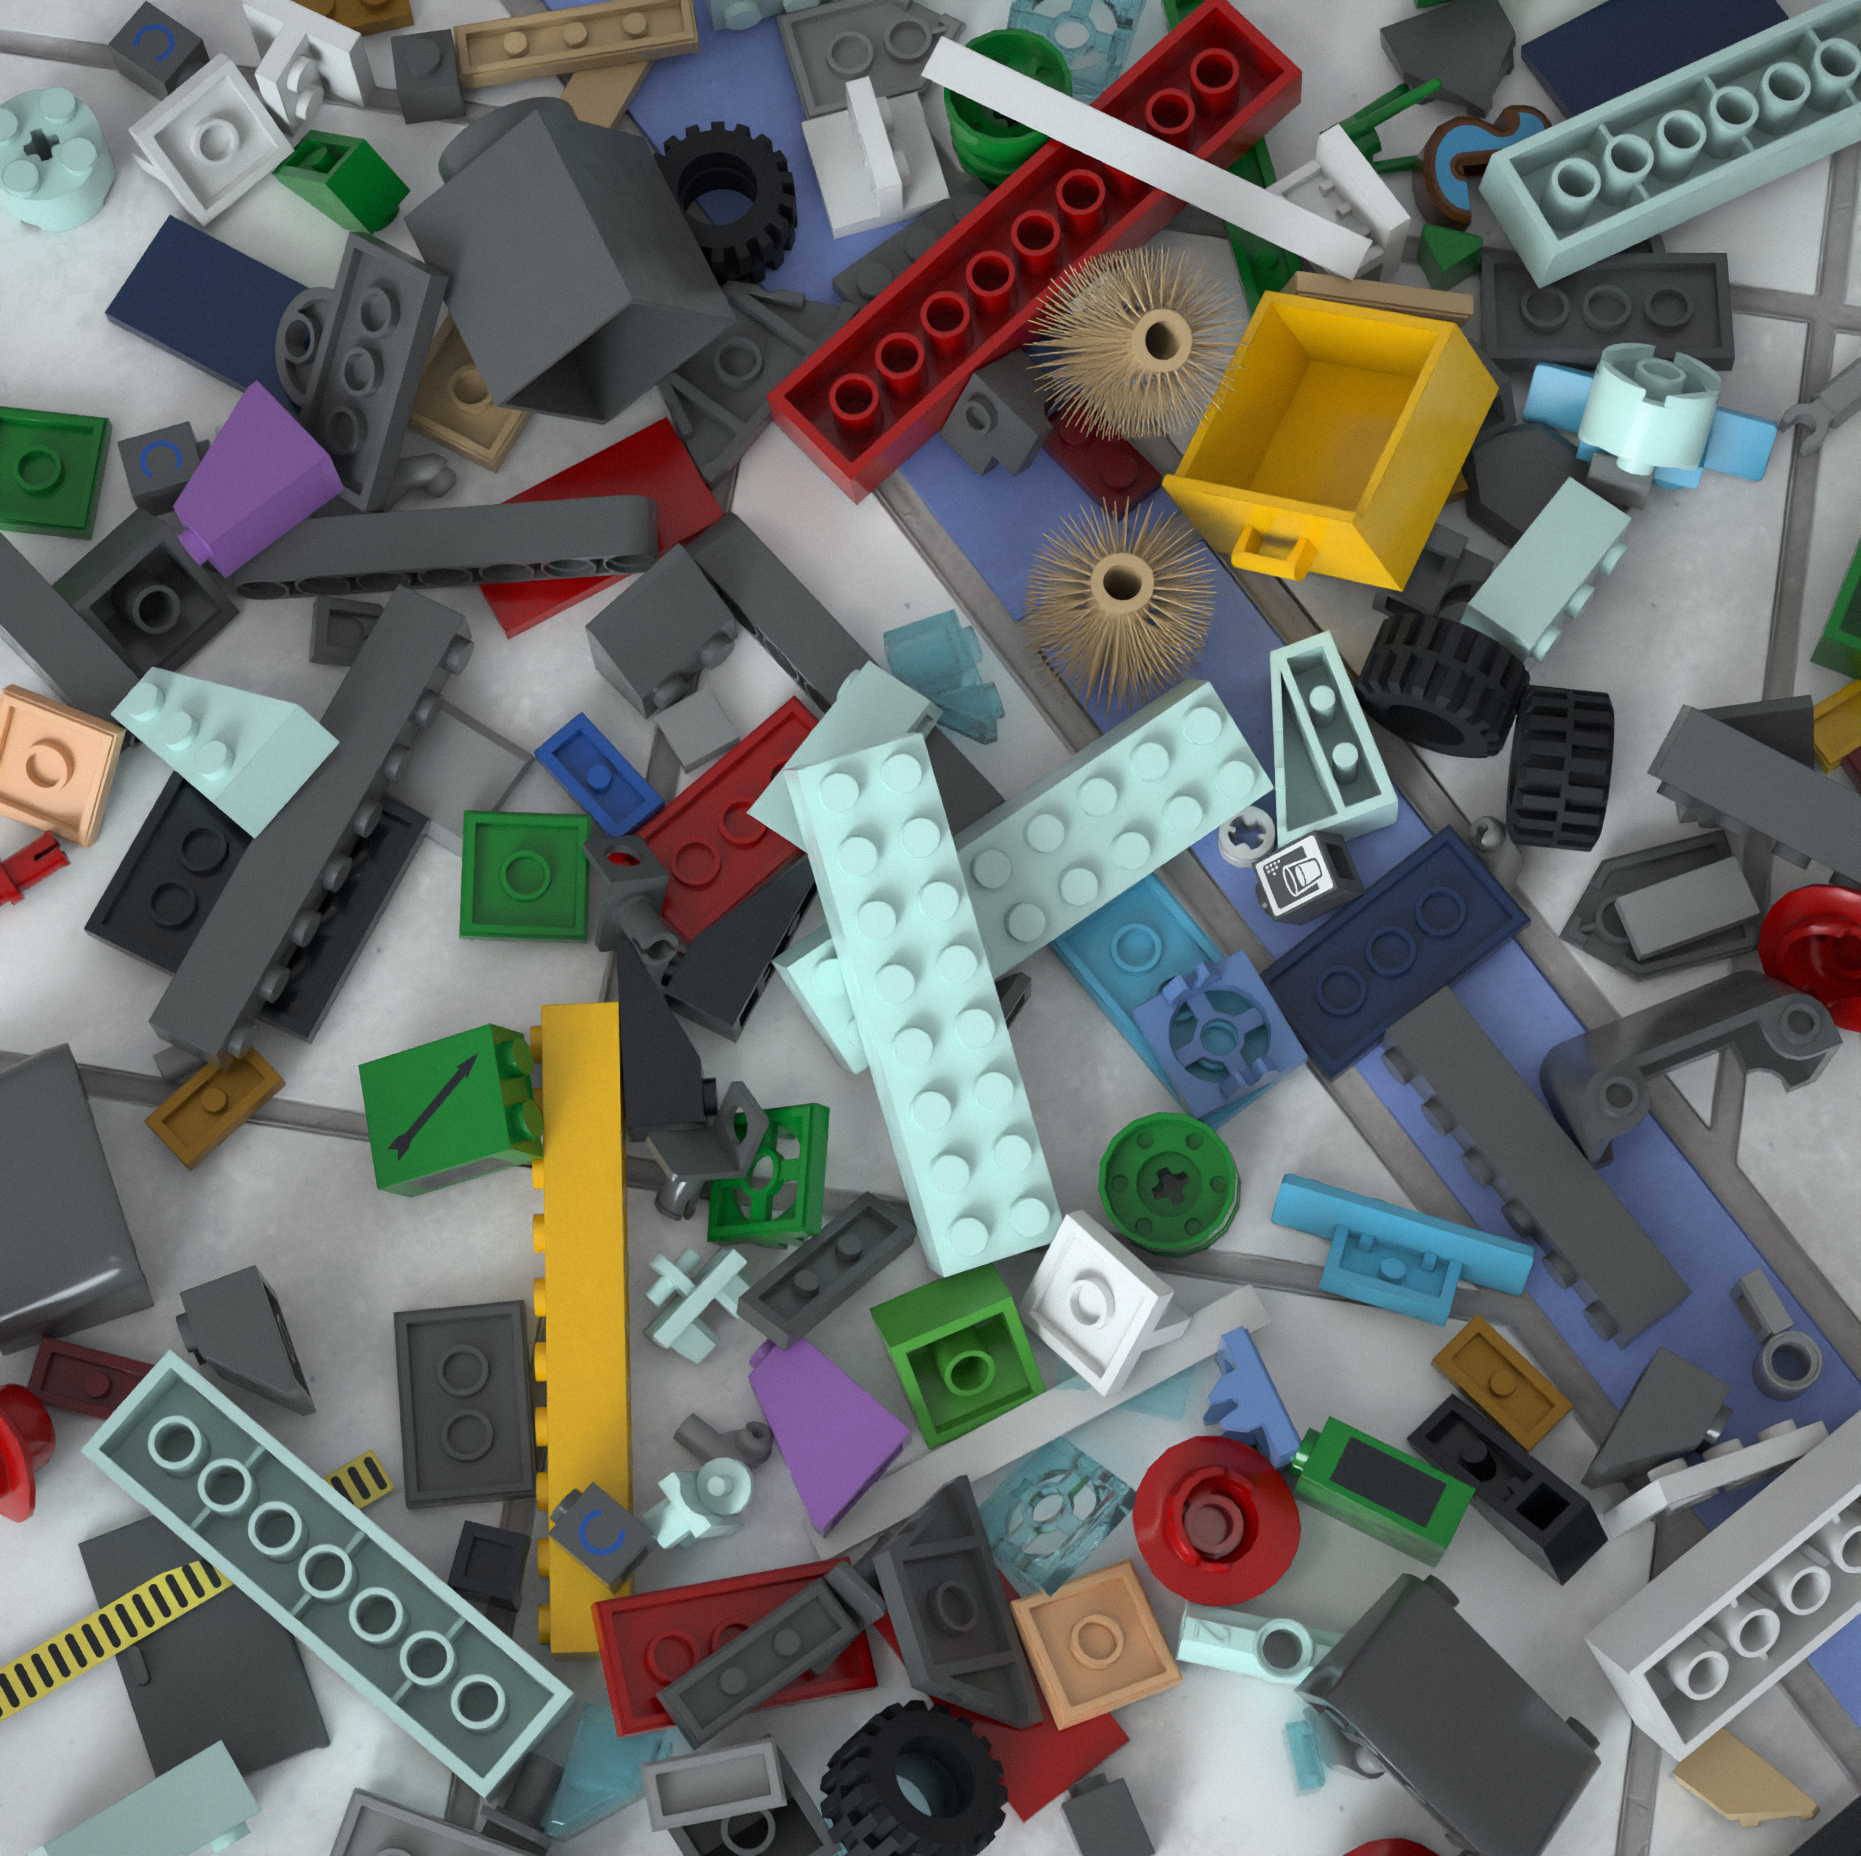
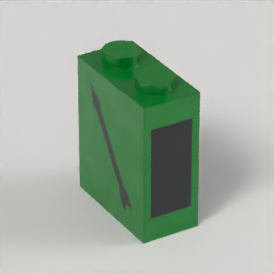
[358,1023,544,1198]
[1288,1416,1476,1568]

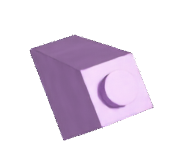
[173,381,344,579]
[748,1337,912,1538]

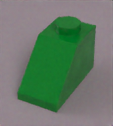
[272,129,411,235]

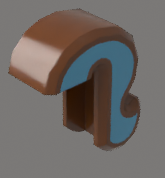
[1412,105,1552,232]

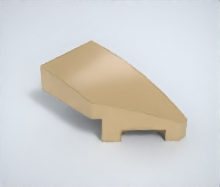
[1672,1727,1820,1828]

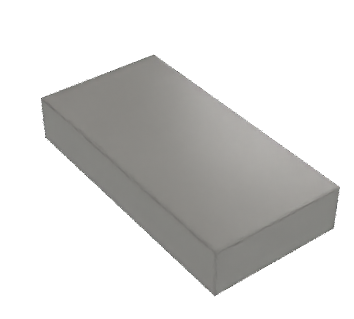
[1614,855,1761,962]
[640,1737,787,1832]

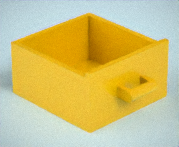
[1161,290,1499,592]

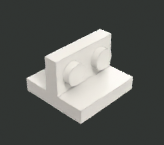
[242,0,377,137]
[128,53,295,227]
[801,76,950,239]
[1265,123,1411,282]
[1017,1209,1192,1397]

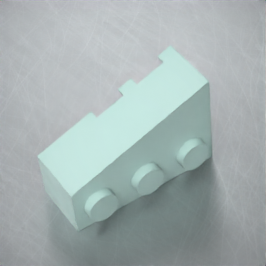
[1460,477,1632,672]
[1270,630,1399,849]
[747,660,944,853]
[111,666,340,839]
[25,1740,262,1856]

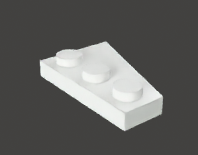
[1602,1419,1829,1539]

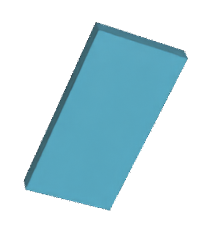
[1047,872,1294,1132]

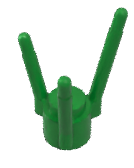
[1319,78,1442,175]

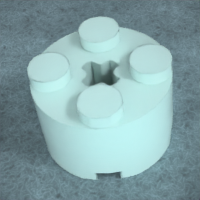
[0,86,116,232]
[1577,343,1722,475]

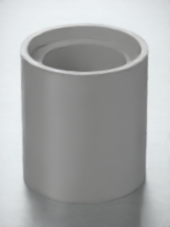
[1752,1331,1823,1401]

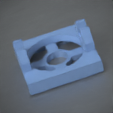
[1131,949,1308,1121]
[1202,1326,1302,1474]

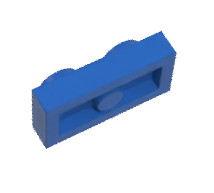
[534,712,665,838]

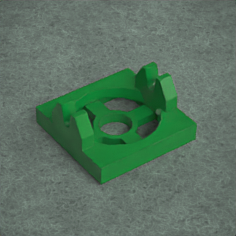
[707,1103,830,1250]

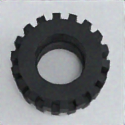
[653,121,797,285]
[1354,613,1531,758]
[1506,685,1615,852]
[820,1700,1008,1856]

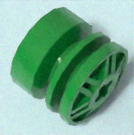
[944,29,1073,189]
[1098,1112,1242,1258]

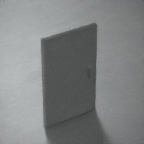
[78,1515,331,1778]

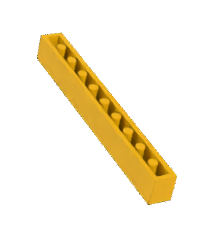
[530,1002,635,1662]

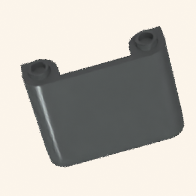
[1539,970,1843,1170]
[0,1042,154,1356]
[1294,1573,1601,1856]

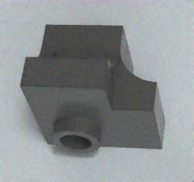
[939,348,1062,477]
[1372,523,1494,617]

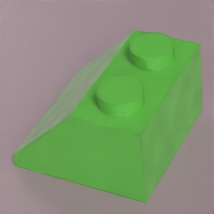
[869,1262,1046,1450]

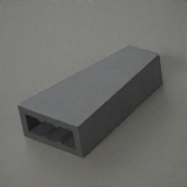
[0,532,143,754]

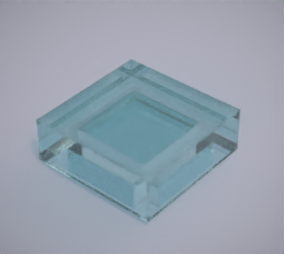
[1281,1719,1326,1797]

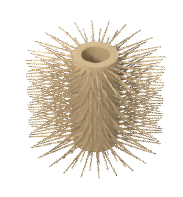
[1024,244,1249,441]
[1020,496,1218,721]

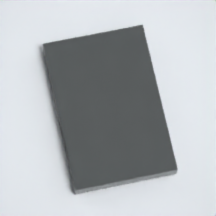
[393,1300,538,1510]

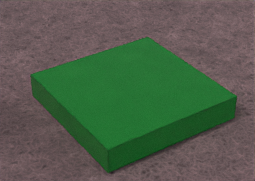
[0,406,113,540]
[459,810,591,944]

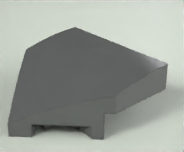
[1380,0,1516,119]

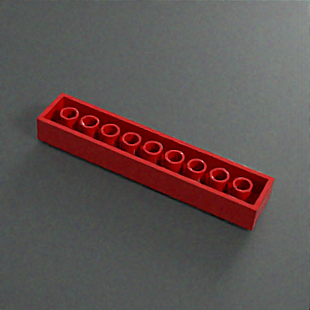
[766,0,1302,505]

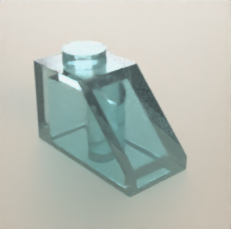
[545,1702,673,1843]

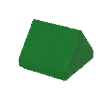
[1416,223,1484,291]

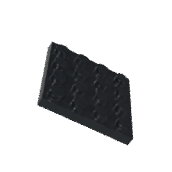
[84,770,430,1044]

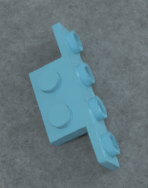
[1522,362,1778,490]
[1271,1173,1536,1327]

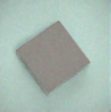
[1584,452,1655,510]
[654,685,740,774]
[1730,1267,1794,1347]

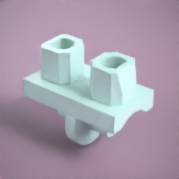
[642,1247,755,1364]
[641,1457,755,1549]

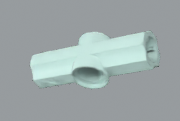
[1175,1601,1345,1685]

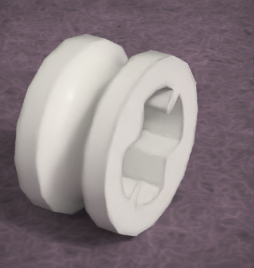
[1218,806,1275,869]

